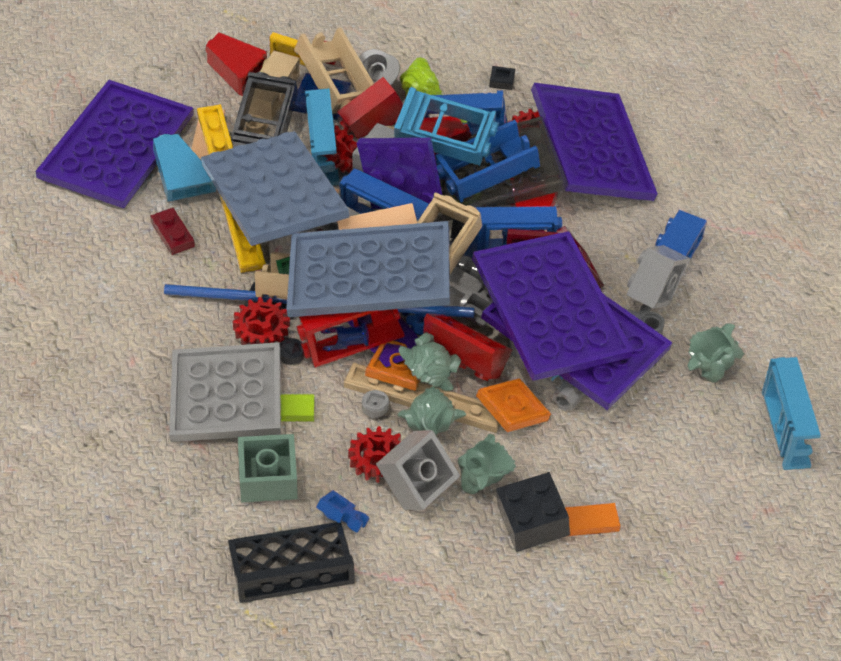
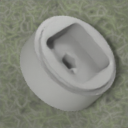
[362,390,389,417]

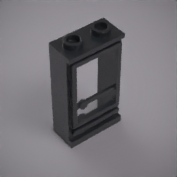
[231,72,298,148]

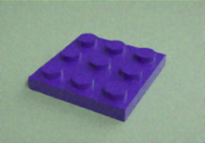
[357,137,442,209]

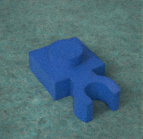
[316,490,370,533]

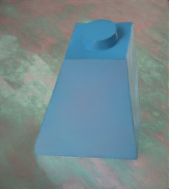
[153,134,216,202]

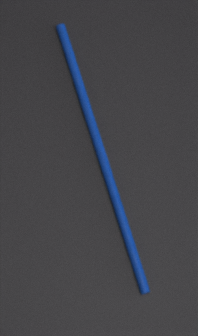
[164,284,475,318]

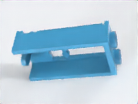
[394,87,499,165]
[305,88,340,186]
[761,357,821,470]

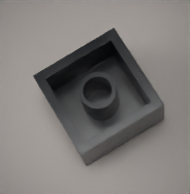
[496,472,570,552]

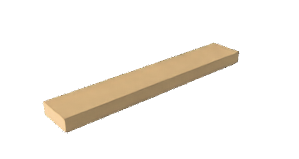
[344,362,500,433]

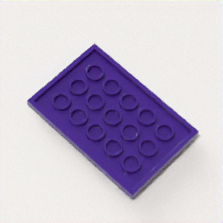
[35,80,194,209]
[531,82,658,201]
[472,231,633,381]
[481,294,672,410]

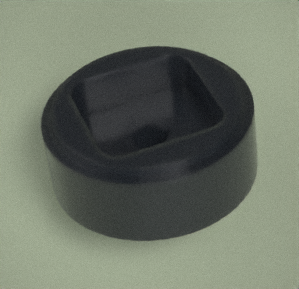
[280,338,304,365]

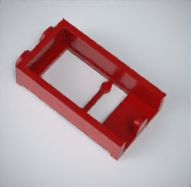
[296,309,405,367]

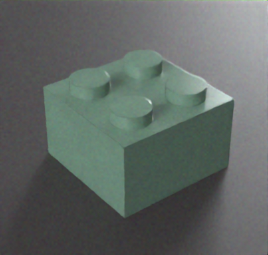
[238,434,298,503]

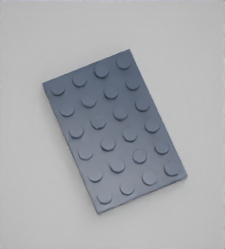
[201,131,349,246]
[287,221,450,317]

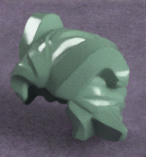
[687,323,745,383]
[399,332,461,391]
[398,386,466,435]
[457,433,516,494]

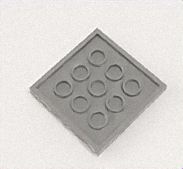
[169,343,281,442]

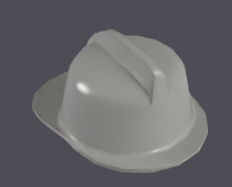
[359,49,400,85]

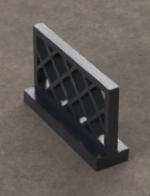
[228,522,355,603]

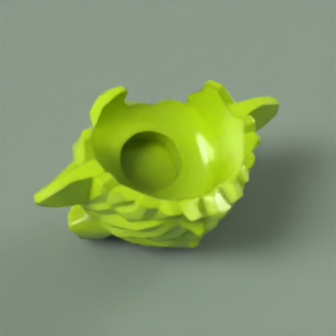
[399,57,443,97]

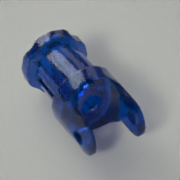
[321,322,370,351]

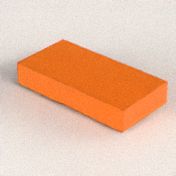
[565,503,620,537]

